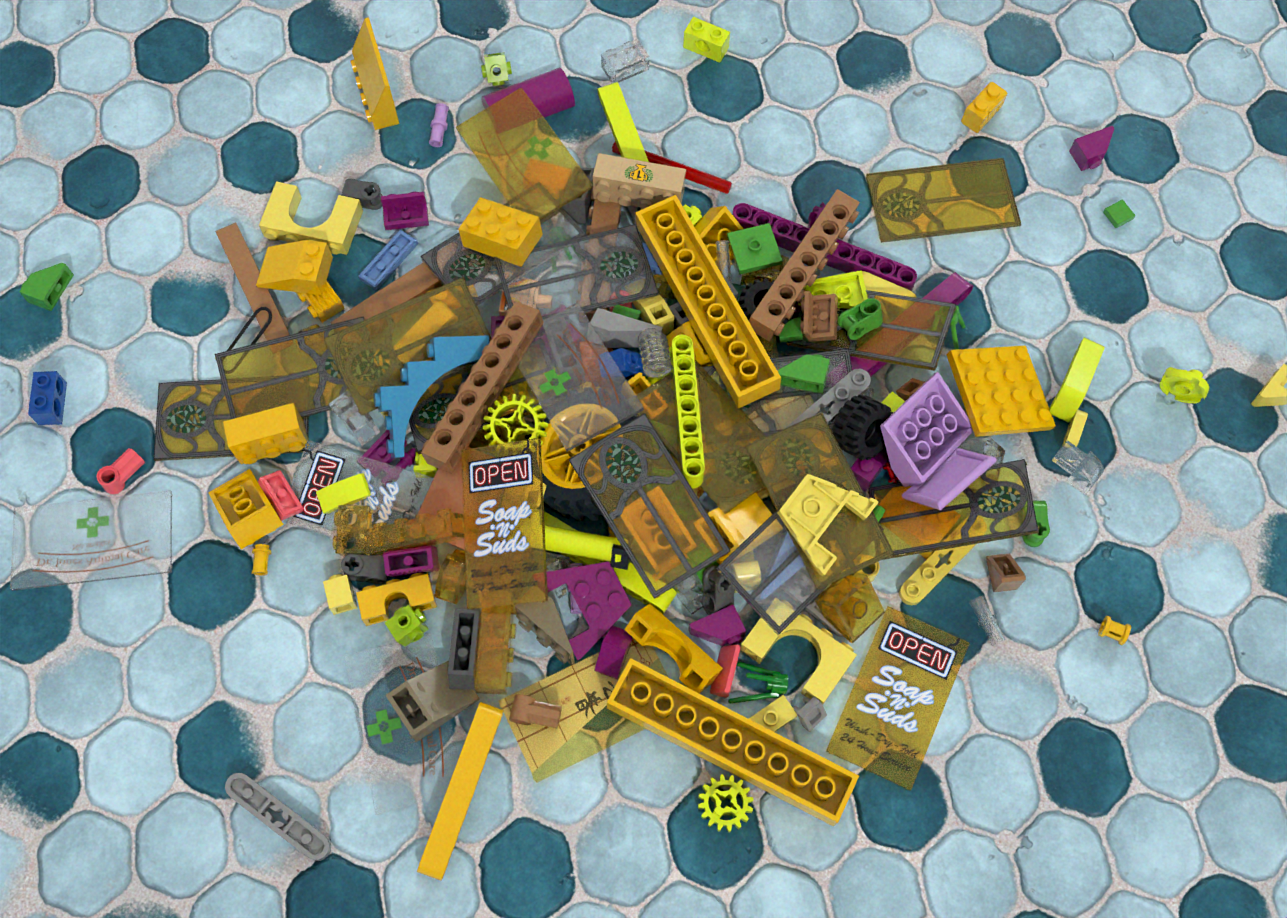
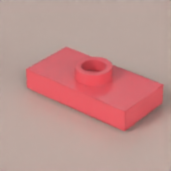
[258,470,304,521]

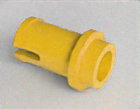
[252,544,272,576]

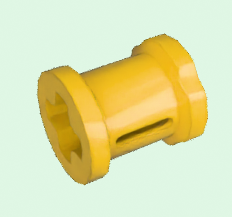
[1098,616,1131,645]

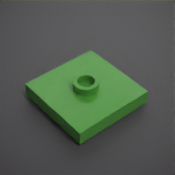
[727,223,783,275]

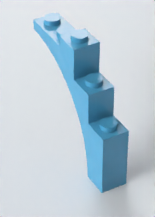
[374,335,490,459]

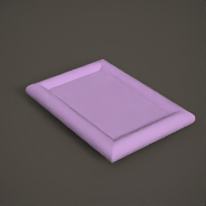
[902,448,997,510]

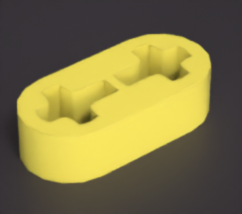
[1062,410,1088,452]

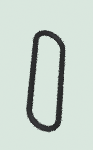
[221,307,272,374]

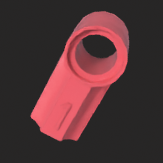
[96,448,145,494]

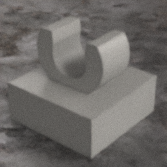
[793,697,827,732]

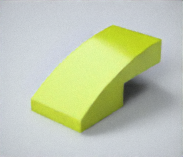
[316,473,371,514]

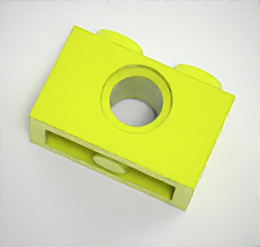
[683,17,730,63]

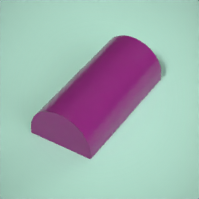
[482,67,575,135]

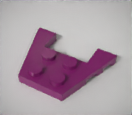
[533,561,632,660]

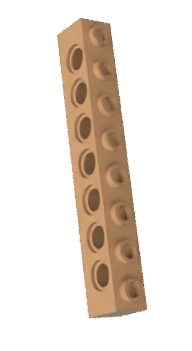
[749,189,860,342]
[421,301,544,474]

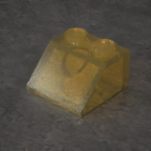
[815,569,885,643]

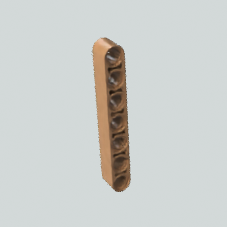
[215,222,294,354]

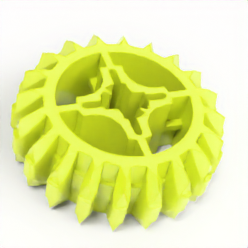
[483,394,548,456]

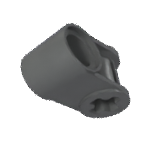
[341,179,383,210]
[341,554,388,584]
[702,565,735,615]

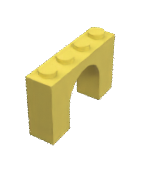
[259,181,363,255]
[740,598,857,705]

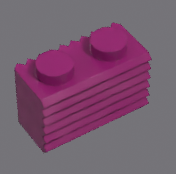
[383,545,440,577]

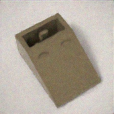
[515,586,575,666]
[385,661,480,743]

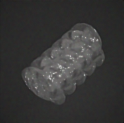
[638,328,673,377]

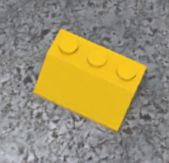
[694,206,743,273]

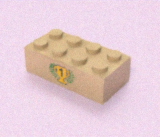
[593,153,686,209]

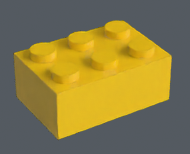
[458,197,543,267]
[223,403,309,464]

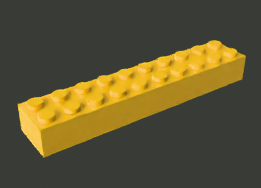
[635,195,781,409]
[607,658,859,826]

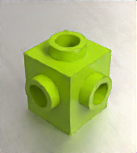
[481,52,512,86]
[385,605,429,647]

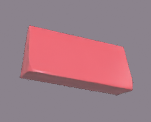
[710,645,741,698]

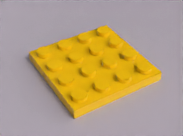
[946,346,1056,437]

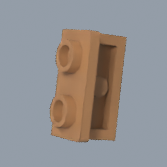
[801,291,838,342]

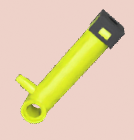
[508,509,634,570]

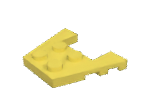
[777,474,878,577]

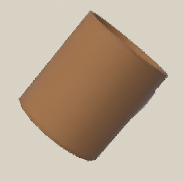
[509,694,562,729]

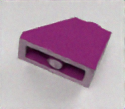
[1069,126,1114,171]
[848,450,889,492]
[688,604,746,646]

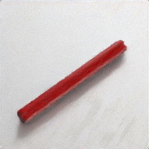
[612,141,732,194]

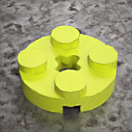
[1159,367,1209,403]

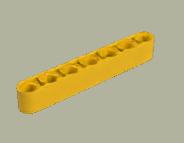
[417,702,504,881]

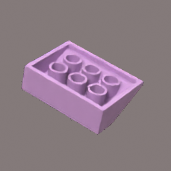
[880,372,973,487]

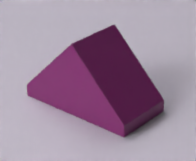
[594,625,633,680]

